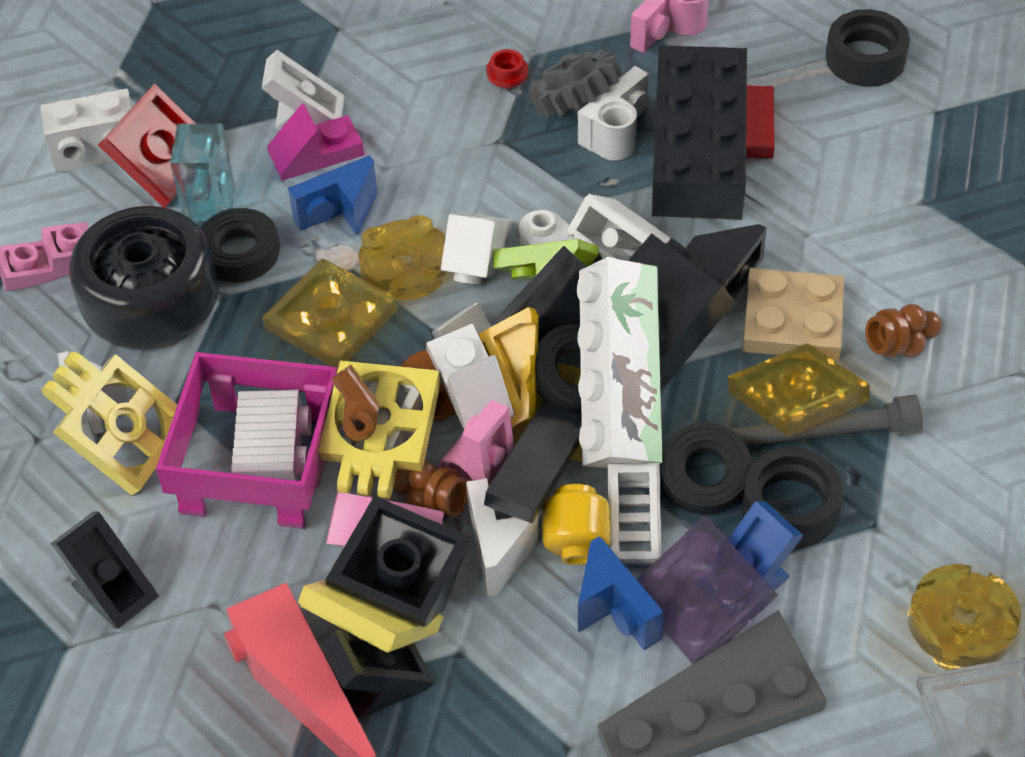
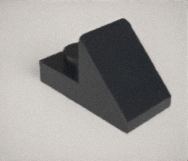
[50,511,159,629]
[322,630,435,718]

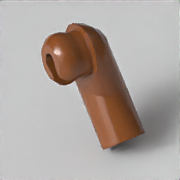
[330,364,379,441]

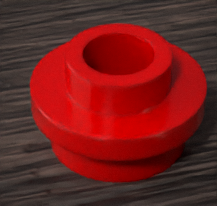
[486,49,529,88]

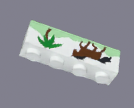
[577,257,662,469]

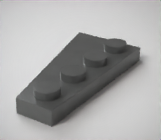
[598,610,826,757]

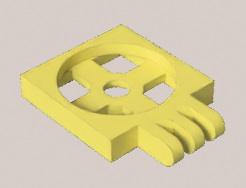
[41,352,177,496]
[318,361,441,499]

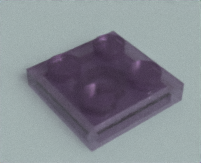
[636,515,779,664]

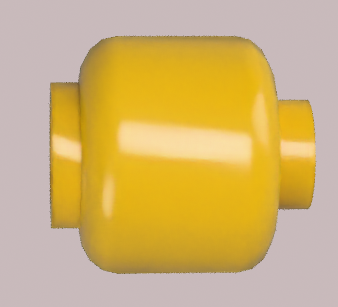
[542,484,611,565]

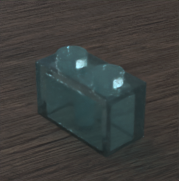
[170,124,236,227]

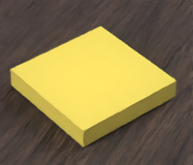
[298,579,444,653]

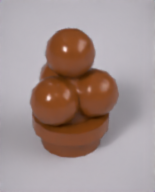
[865,304,942,358]
[393,461,468,518]

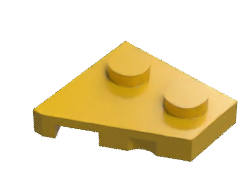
[478,307,538,431]

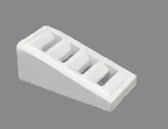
[608,463,662,566]

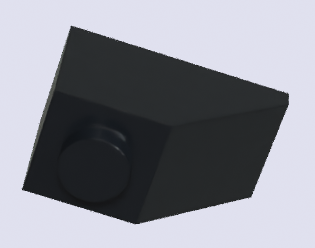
[686,224,767,300]

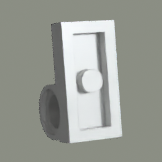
[578,66,649,161]

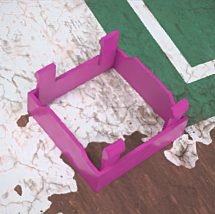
[156,352,338,529]

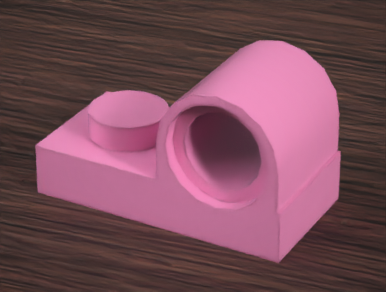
[630,0,709,53]
[438,400,514,486]

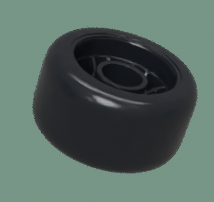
[69,206,218,349]

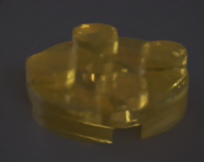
[358,215,450,300]
[908,564,1021,671]

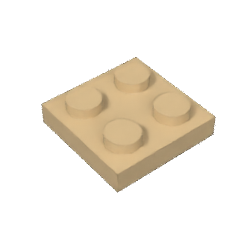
[742,268,844,360]

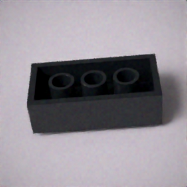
[651,45,747,220]

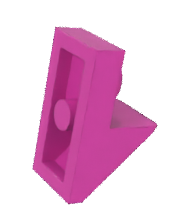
[267,103,364,181]

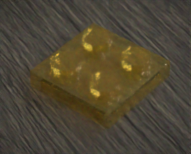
[263,258,398,367]
[728,343,870,437]

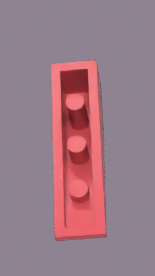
[223,583,377,757]

